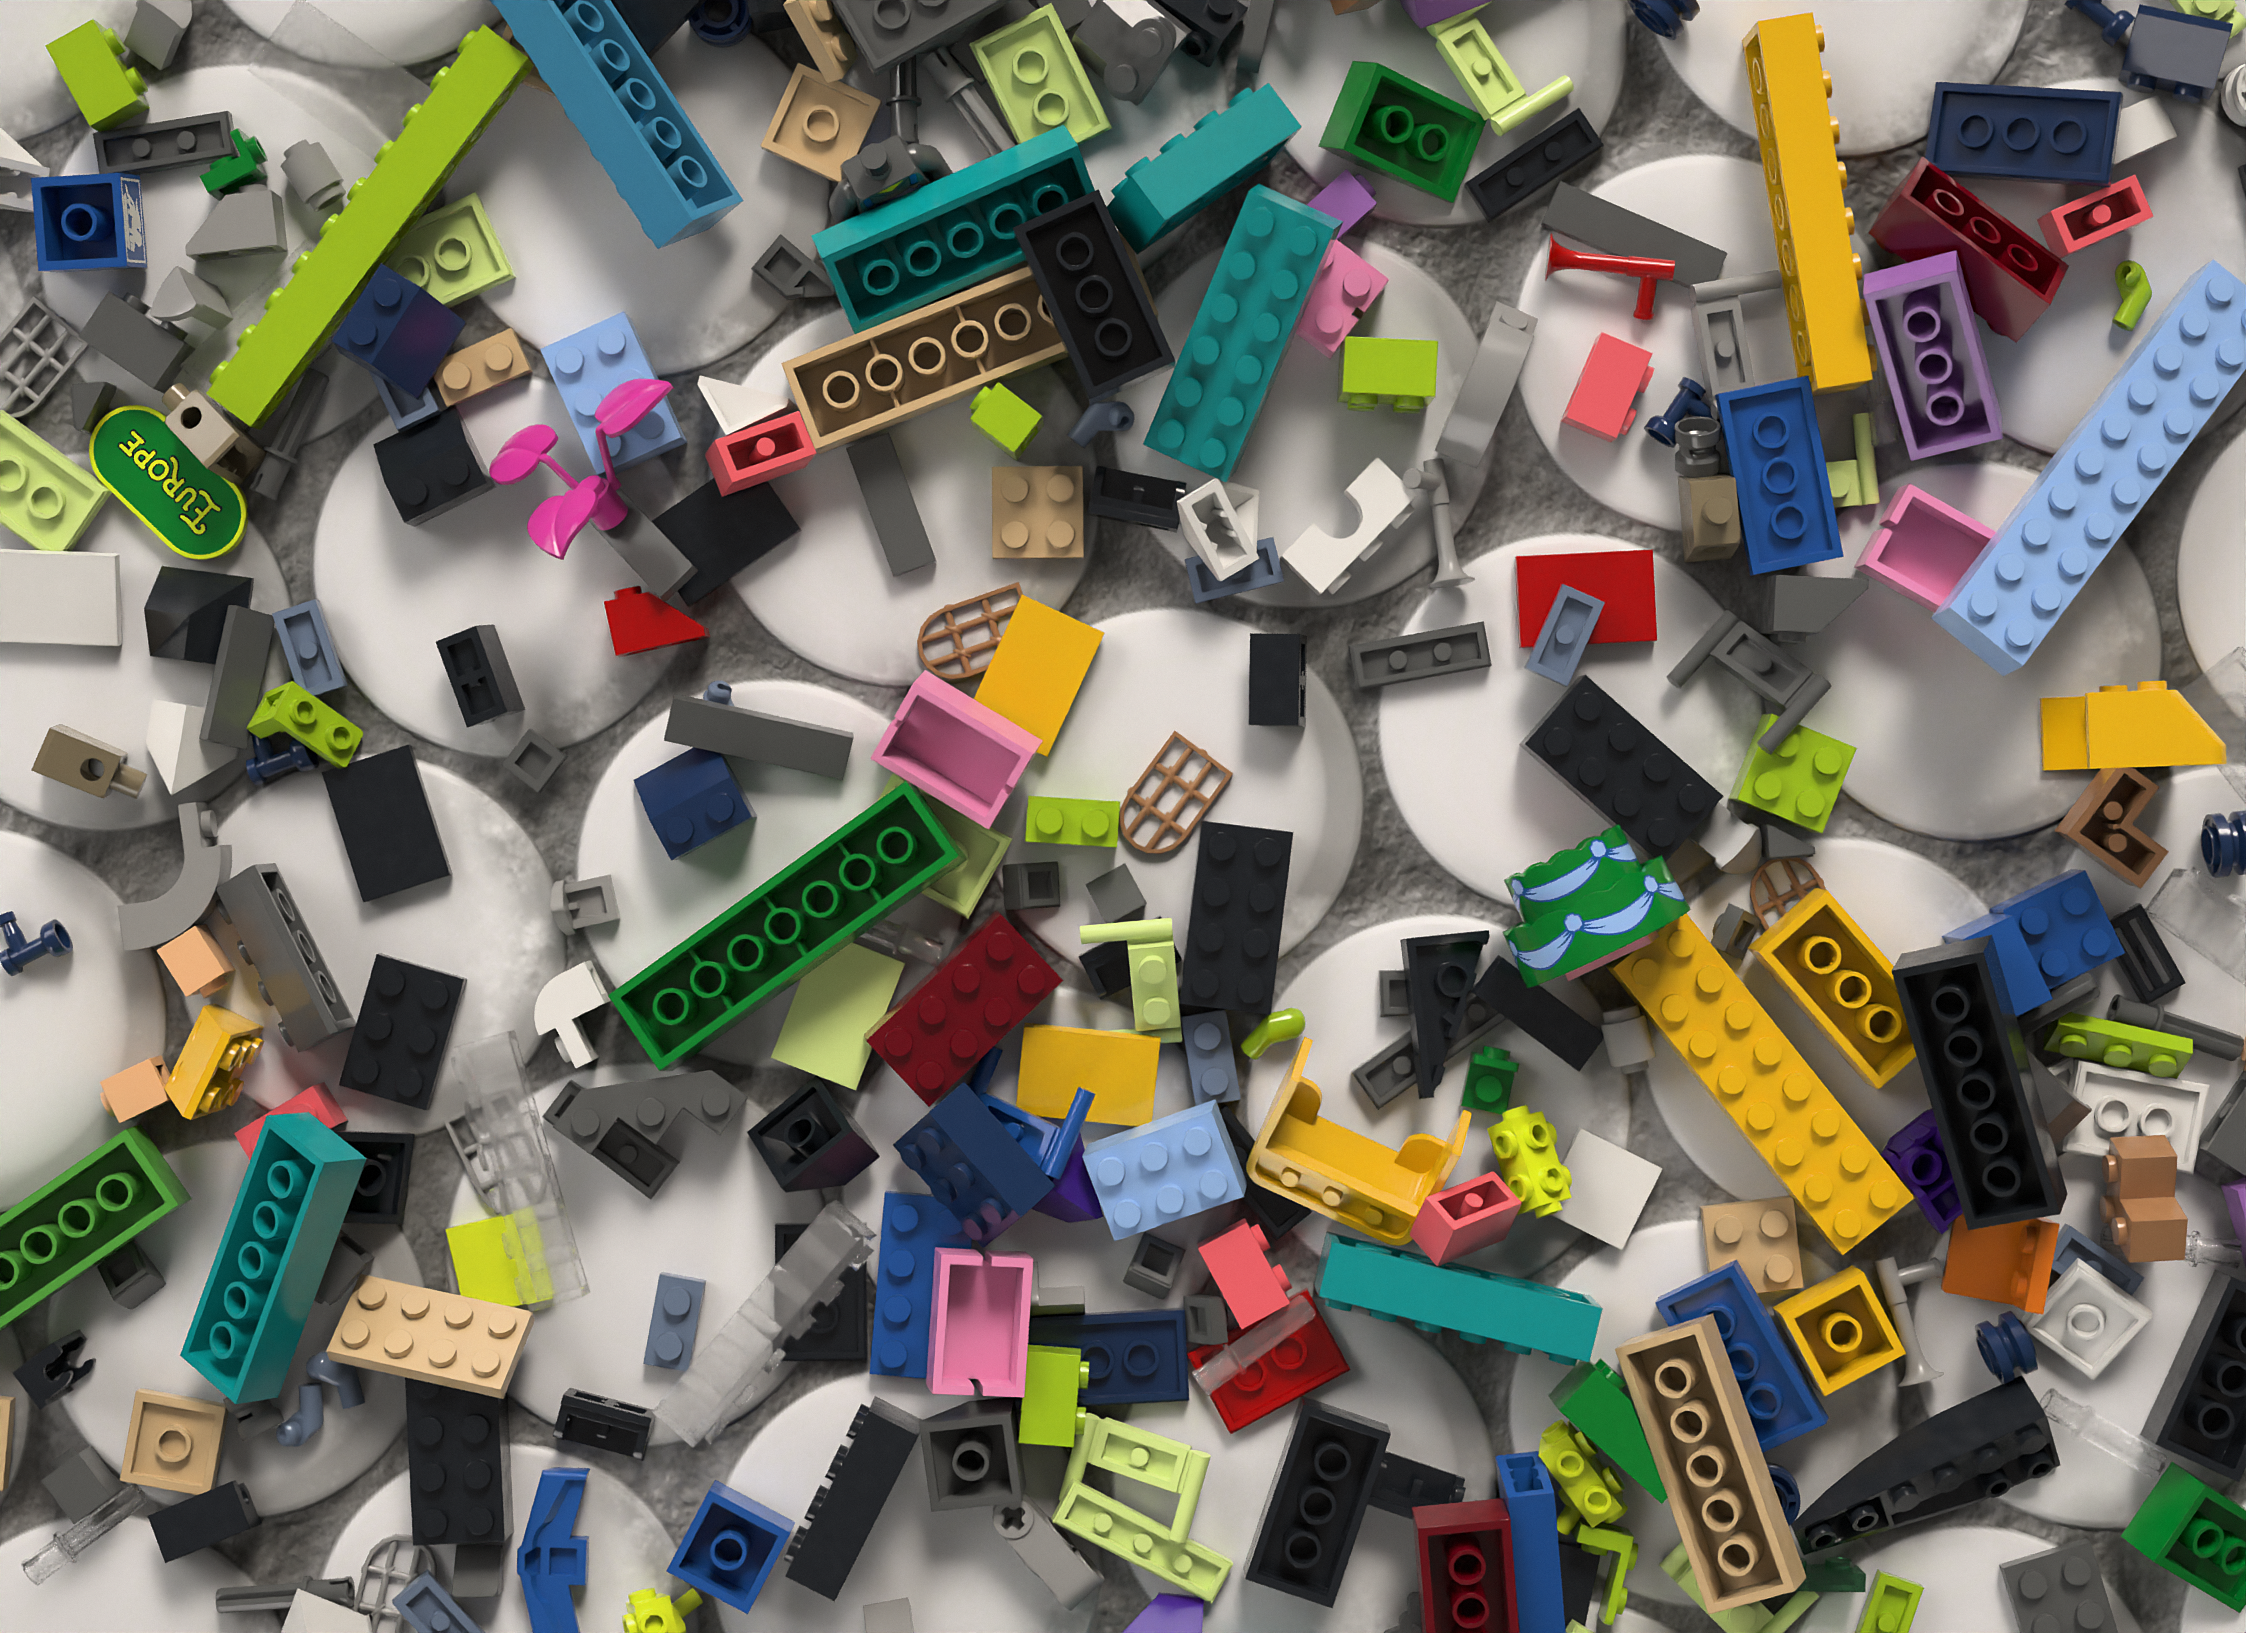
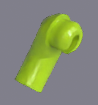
[2112,260,2152,331]
[1241,1008,1305,1060]

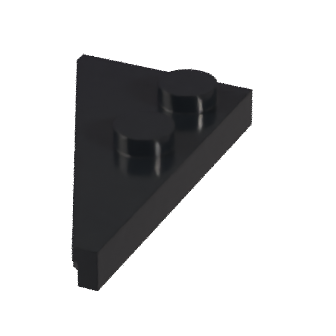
[1400,930,1490,1099]

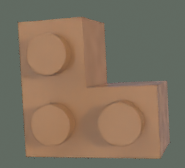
[2055,767,2169,889]
[2099,1135,2188,1263]

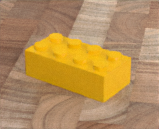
[1747,888,1917,1089]

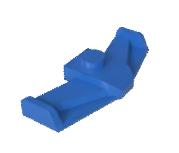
[517,1467,590,1633]

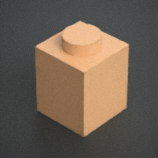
[157,924,235,998]
[100,1055,172,1123]

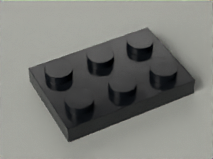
[339,953,467,1110]

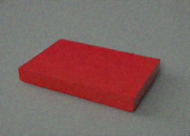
[1515,549,1657,648]
[1187,1288,1351,1435]

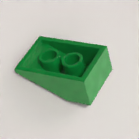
[1318,61,1487,203]
[1548,1358,1668,1504]
[2121,1461,2246,1613]

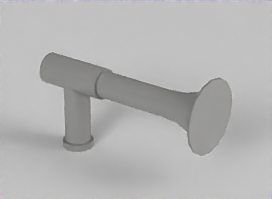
[1403,458,1475,588]
[1874,1256,1944,1387]

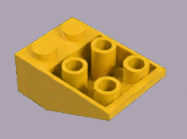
[164,1003,264,1120]

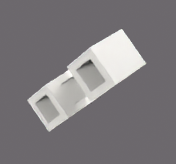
[1280,457,1417,596]

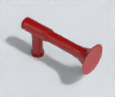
[1545,233,1675,320]

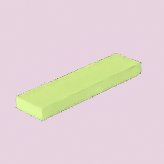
[1051,1478,1233,1604]

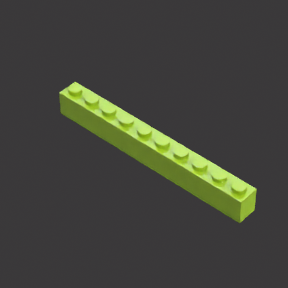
[206,24,535,430]

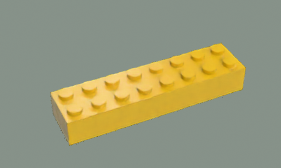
[1742,12,1877,397]
[1606,913,1915,1255]

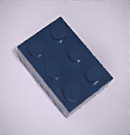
[893,1082,1055,1248]

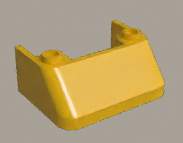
[2040,681,2227,771]
[1246,1037,1472,1246]

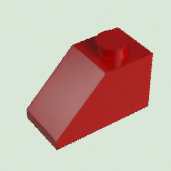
[604,586,710,657]

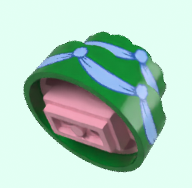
[1502,824,1691,988]

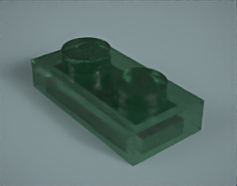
[1796,1557,1866,1592]

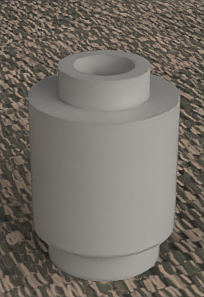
[280,139,346,211]
[1601,1004,1656,1074]

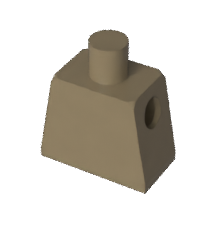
[162,383,267,486]
[1678,473,1741,563]
[31,724,148,799]

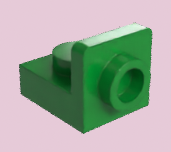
[200,128,268,201]
[1460,1045,1520,1114]

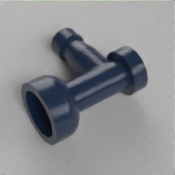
[2064,0,2135,47]
[1644,377,1721,448]
[246,732,319,785]
[0,911,73,976]

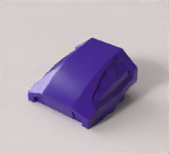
[1880,1108,1963,1234]

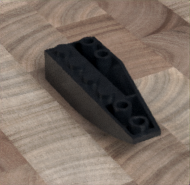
[1791,1375,2061,1555]

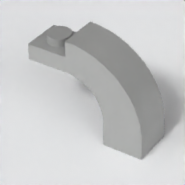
[1435,301,1538,468]
[117,802,232,951]

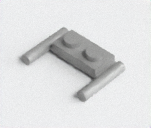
[1689,270,1782,420]

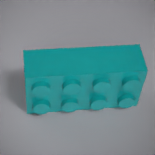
[1107,83,1302,255]

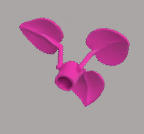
[489,379,674,560]

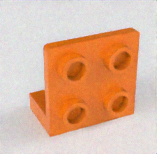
[1941,1213,2060,1315]

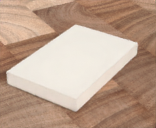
[0,549,122,646]
[2057,1060,2210,1175]

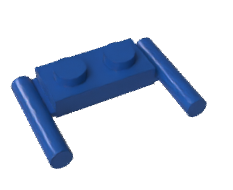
[969,1046,1095,1179]

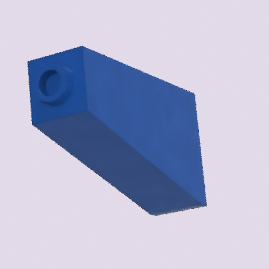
[1495,1451,1566,1633]

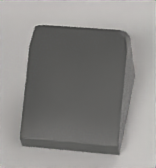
[71,382,117,434]
[1759,824,1816,860]
[1002,861,1060,910]
[1085,863,1147,924]
[1123,1232,1186,1300]
[97,1240,166,1309]
[452,1545,503,1597]

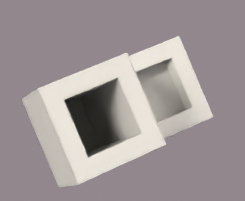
[2113,95,2178,167]
[534,960,611,1068]

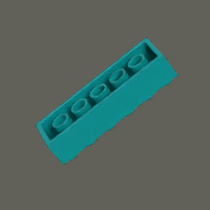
[811,125,1095,334]
[1143,184,1343,482]
[180,1112,367,1404]
[1314,1232,1603,1366]

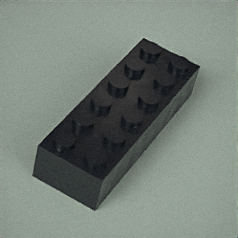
[1892,935,2068,1230]

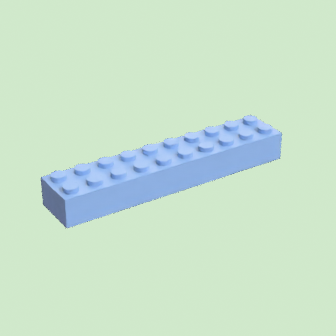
[1931,259,2246,676]

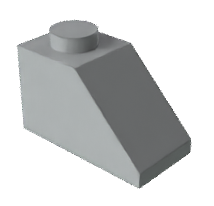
[185,184,288,262]

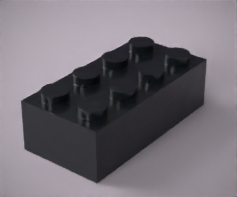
[1013,189,1175,405]
[1519,675,1724,862]
[1179,821,1293,1015]
[2140,1270,2246,1482]
[405,1377,514,1546]
[783,1396,922,1602]
[1243,1396,1391,1609]

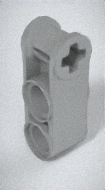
[992,1492,1105,1611]

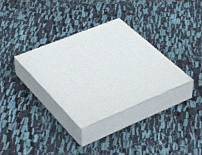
[1552,1127,1662,1250]
[2020,1258,2153,1380]

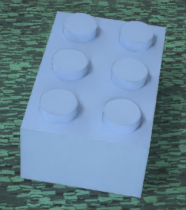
[540,311,687,479]
[1082,1100,1247,1241]

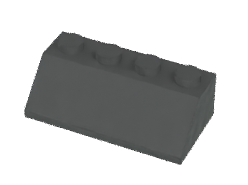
[216,863,356,1053]

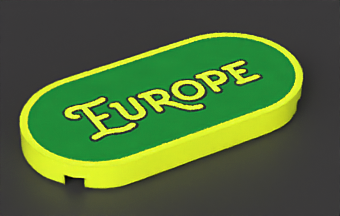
[89,405,248,560]

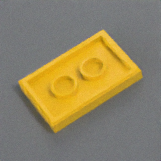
[974,594,1105,757]
[1016,1022,1161,1127]

